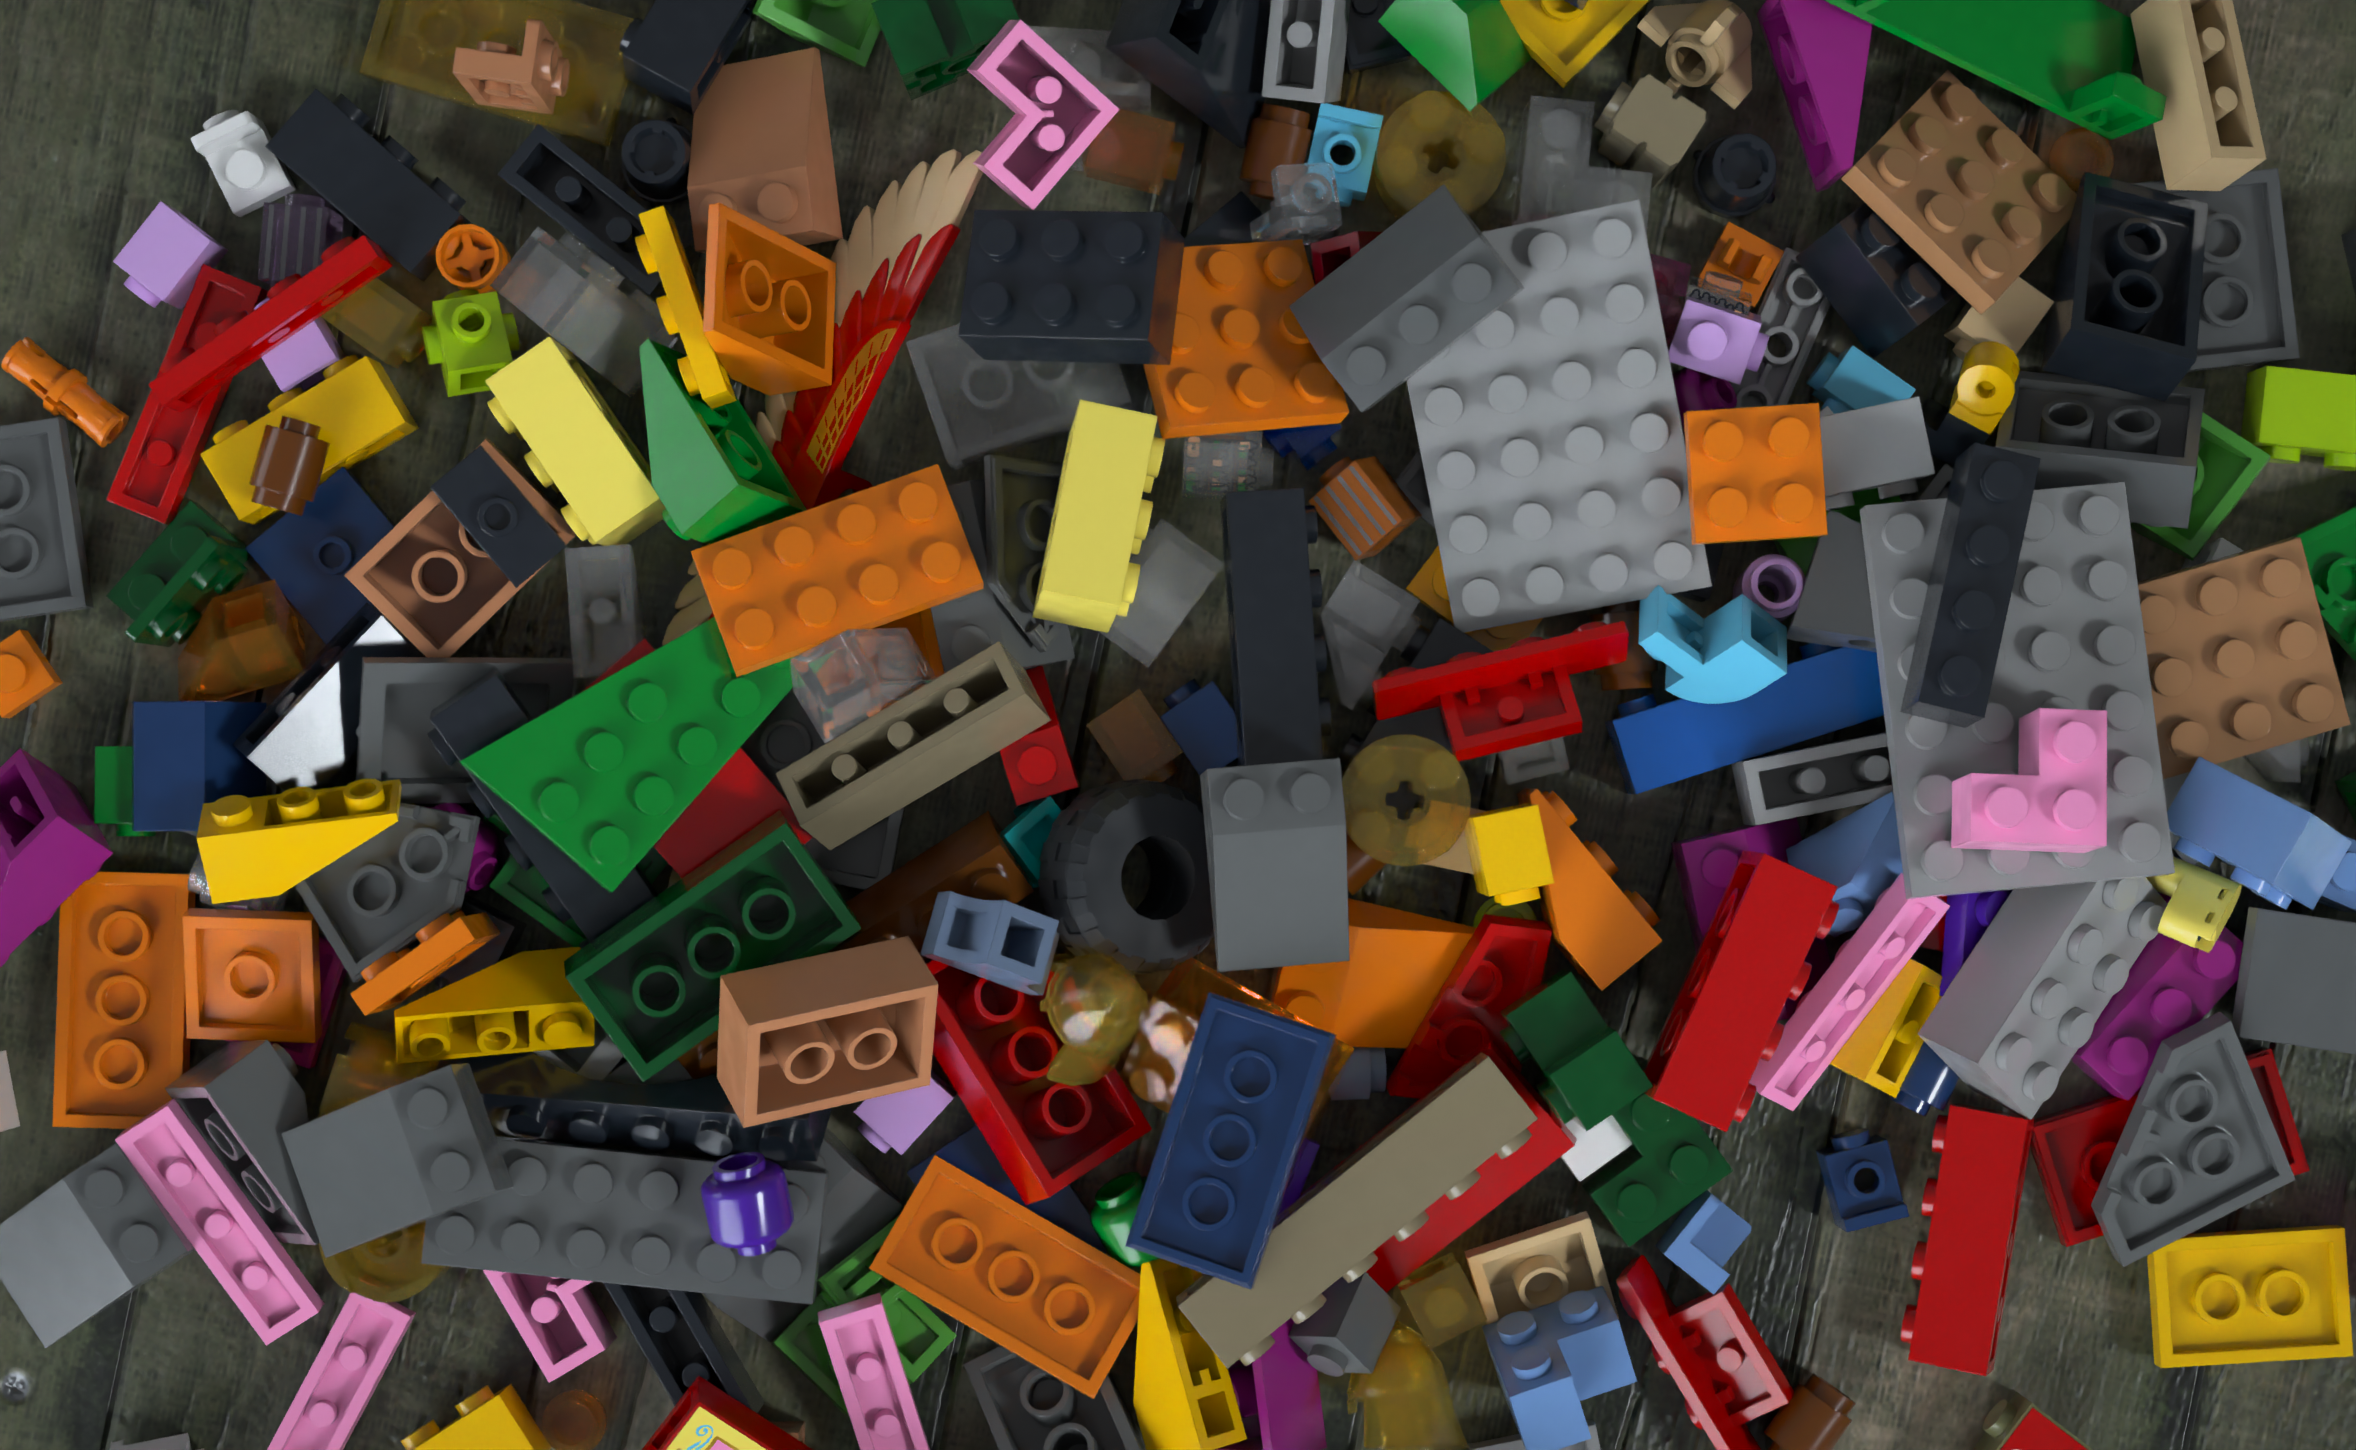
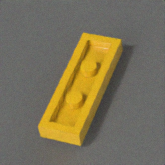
[635,206,737,409]

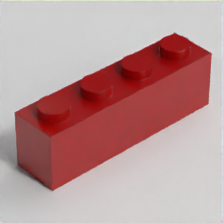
[1901,1103,2035,1376]

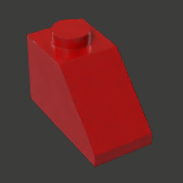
[1000,666,1081,806]

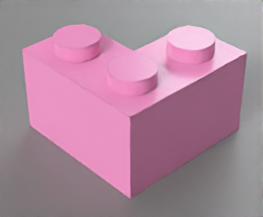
[967,19,1120,210]
[1951,708,2107,853]
[483,1270,617,1383]

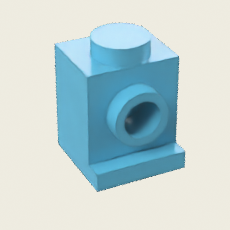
[1302,103,1383,207]
[1807,345,1916,414]

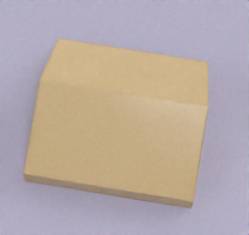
[1464,1211,1619,1325]

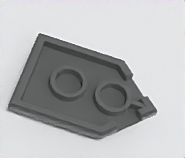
[984,455,1063,653]
[295,802,480,982]

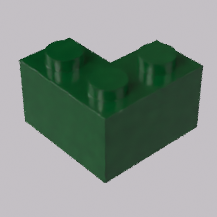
[1499,969,1653,1131]
[1582,1060,1733,1247]

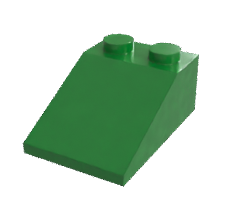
[639,338,807,545]

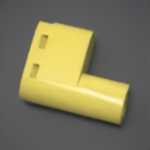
[2146,856,2242,953]

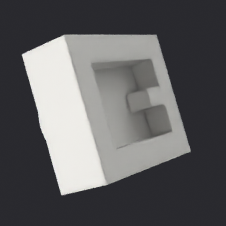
[191,110,297,217]

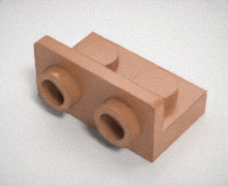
[452,19,570,115]

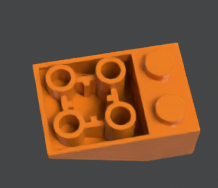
[1517,788,1662,991]

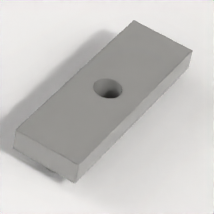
[1729,247,1831,408]

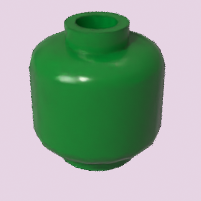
[1090,1172,1161,1268]

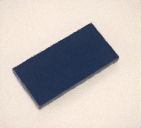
[1125,992,1337,1290]

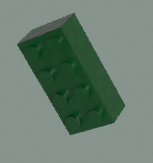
[564,810,861,1082]

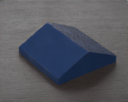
[132,701,266,831]

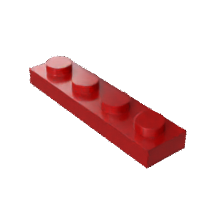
[148,235,393,413]
[106,264,268,525]

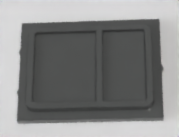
[356,657,575,804]

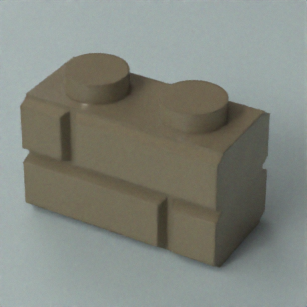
[1594,74,1707,188]

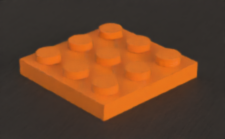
[1143,239,1349,439]

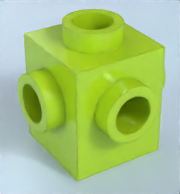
[422,290,520,397]

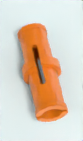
[1,337,129,448]

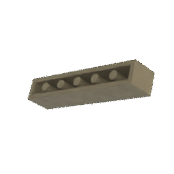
[1176,1052,1538,1369]

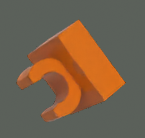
[1695,222,1785,310]

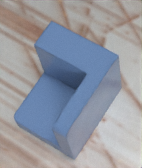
[1655,1190,1751,1295]

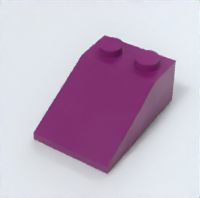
[1756,0,1872,192]

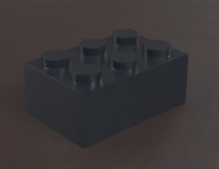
[958,210,1185,365]

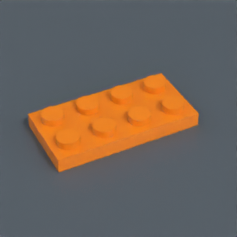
[691,464,984,677]
[52,871,196,1129]
[869,1155,1140,1399]

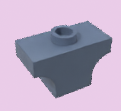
[920,891,1060,996]

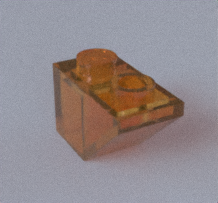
[178,579,306,701]

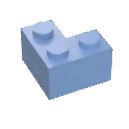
[2167,756,2352,910]
[1482,1286,1637,1450]

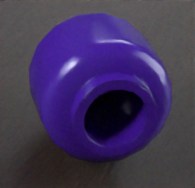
[701,1152,794,1256]

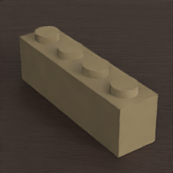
[776,641,1051,850]

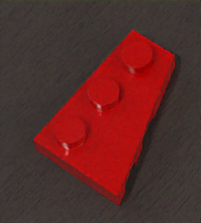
[1386,914,1552,1099]

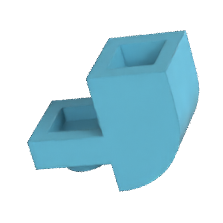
[1638,585,1787,704]

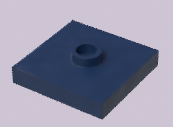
[245,467,396,645]

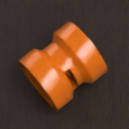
[436,224,512,294]

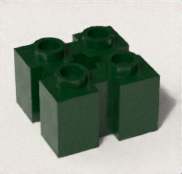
[871,0,1020,100]

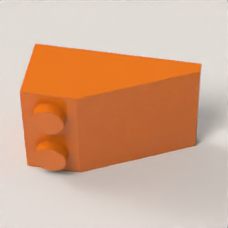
[703,202,836,396]
[1269,898,1476,1049]

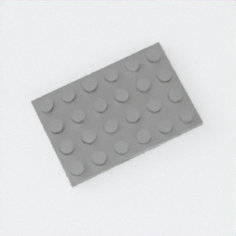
[1406,199,1712,633]
[1860,482,2175,899]

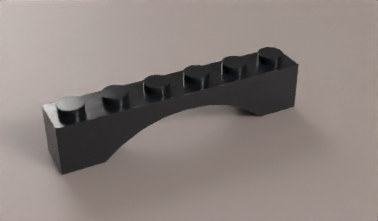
[436,1052,832,1162]

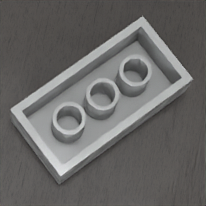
[1918,877,2168,1120]

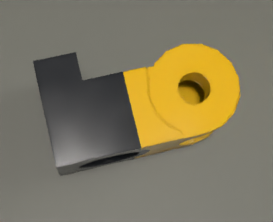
[1921,341,2020,466]

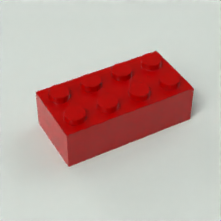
[1643,850,1839,1132]
[926,959,1152,1205]

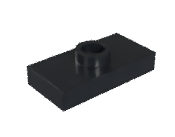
[430,445,567,588]

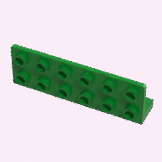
[1824,0,2167,140]

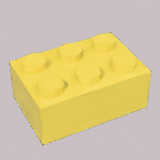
[485,336,665,551]
[1032,399,1165,633]

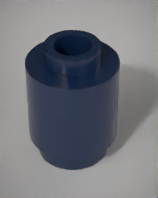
[1890,1042,1959,1117]

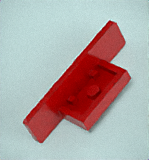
[1372,621,1629,762]
[1616,1255,1794,1450]

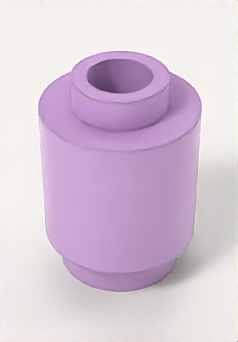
[1732,554,1806,622]

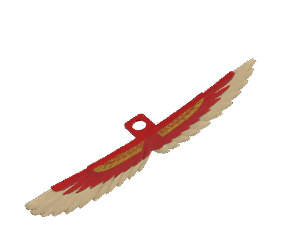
[662,149,983,646]

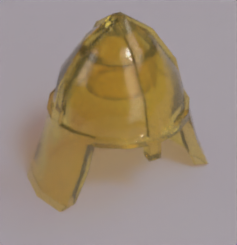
[1040,954,1149,1086]
[1347,1320,1469,1450]

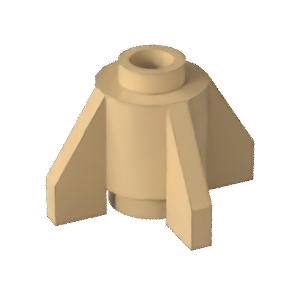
[1637,0,1753,110]

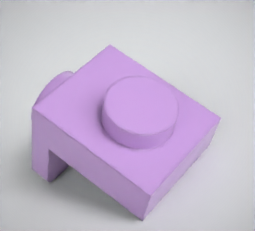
[1668,296,1769,385]

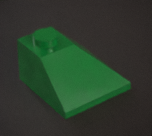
[1378,0,1532,111]

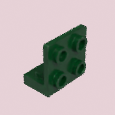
[106,500,251,647]

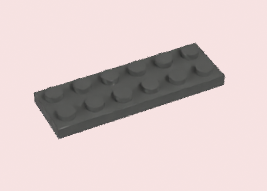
[421,1136,829,1305]

